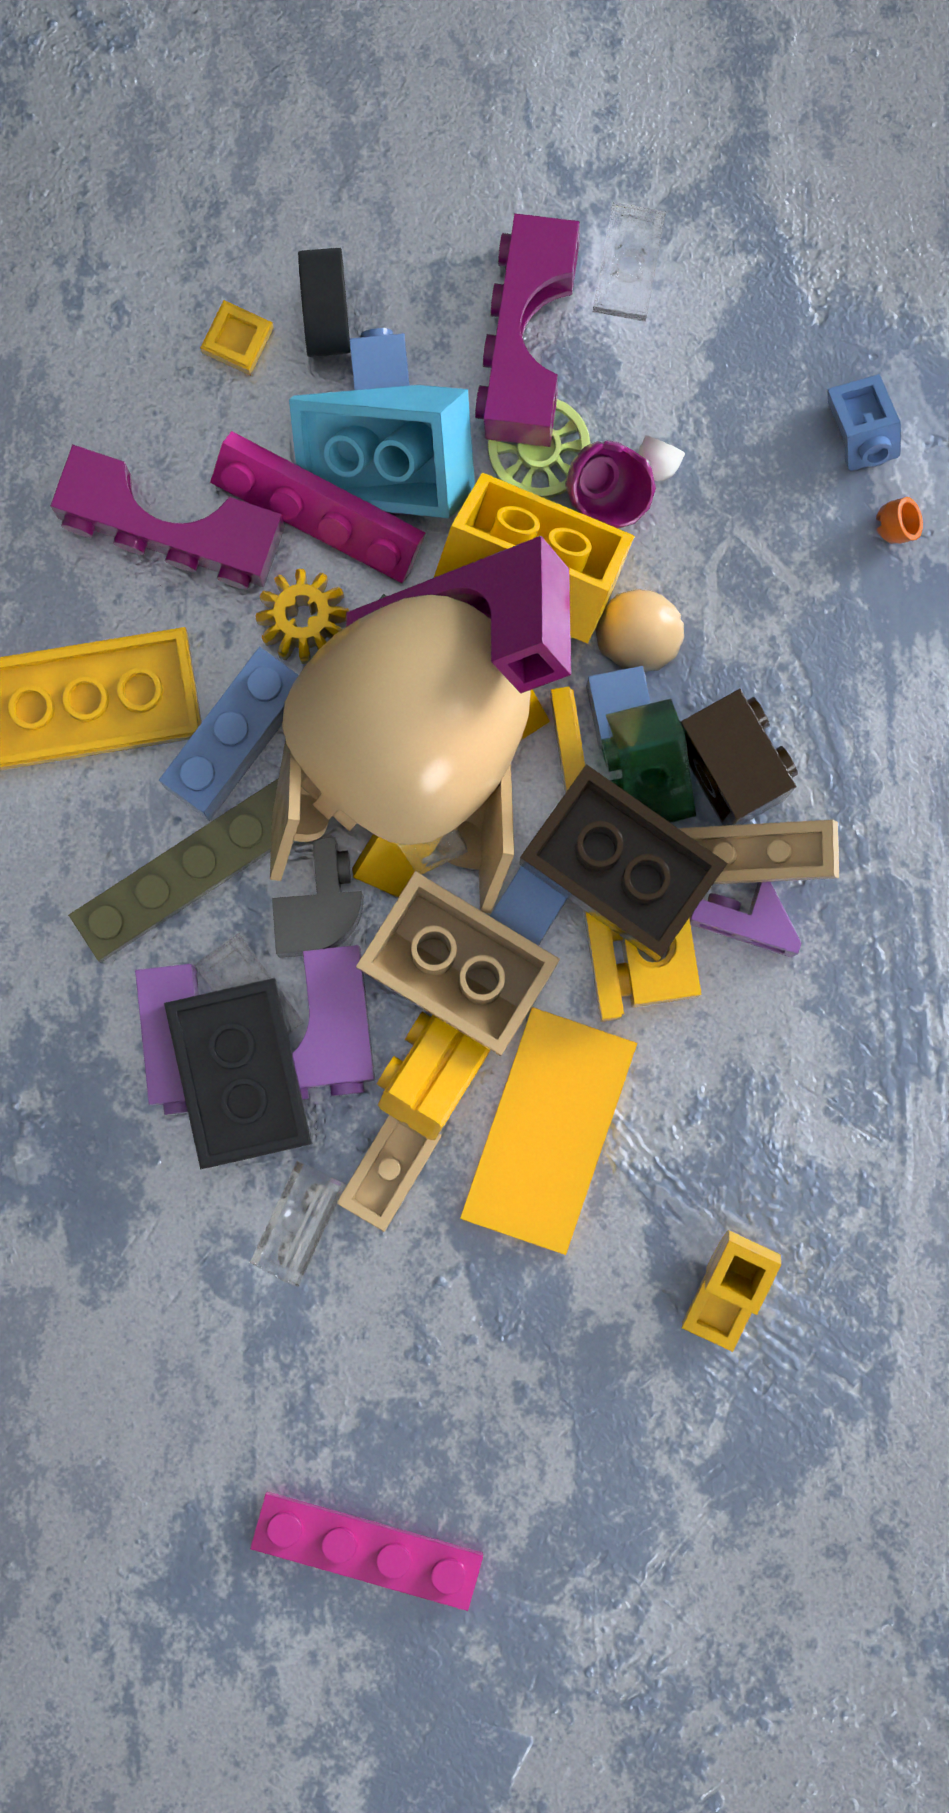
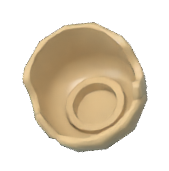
[595,589,684,672]

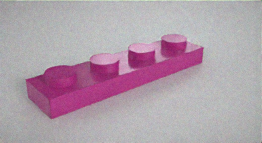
[210,431,426,584]
[250,1491,483,1611]

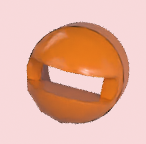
[876,497,923,544]

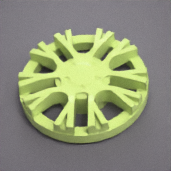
[488,399,590,498]

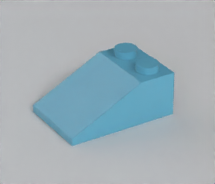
[289,385,475,518]

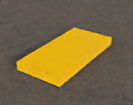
[0,627,202,770]
[460,1007,638,1255]

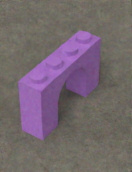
[135,945,375,1115]

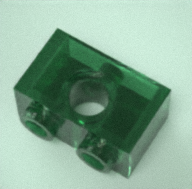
[600,698,696,823]

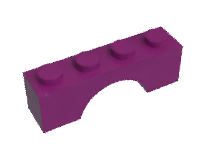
[475,213,580,447]
[50,444,285,590]

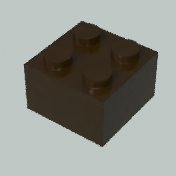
[673,688,798,826]

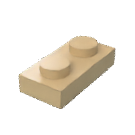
[337,1115,442,1232]

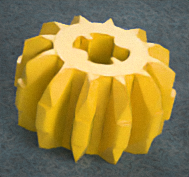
[255,569,349,664]

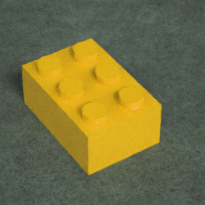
[433,472,635,644]

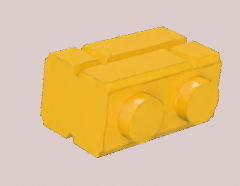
[376,1011,491,1141]

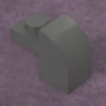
[272,837,364,958]

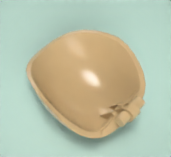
[282,595,531,845]

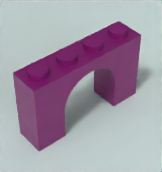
[346,536,571,694]

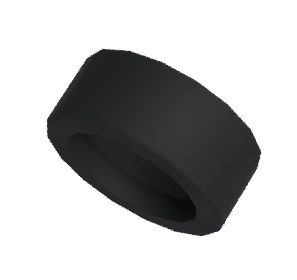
[298,248,351,357]

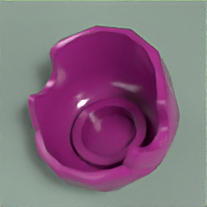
[565,440,656,529]

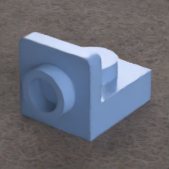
[827,374,901,471]

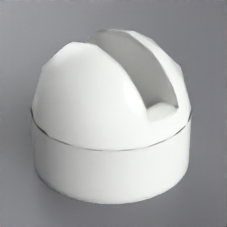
[638,435,685,481]

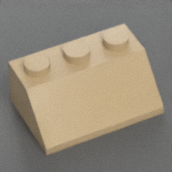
[356,871,560,1056]

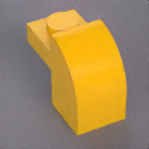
[682,1230,782,1352]

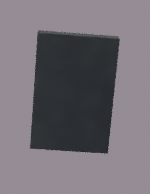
[164,978,313,1170]

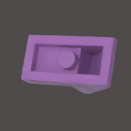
[690,882,802,958]

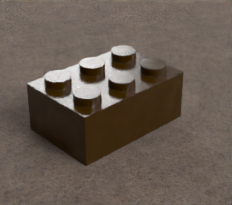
[519,764,728,962]

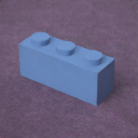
[159,646,299,821]

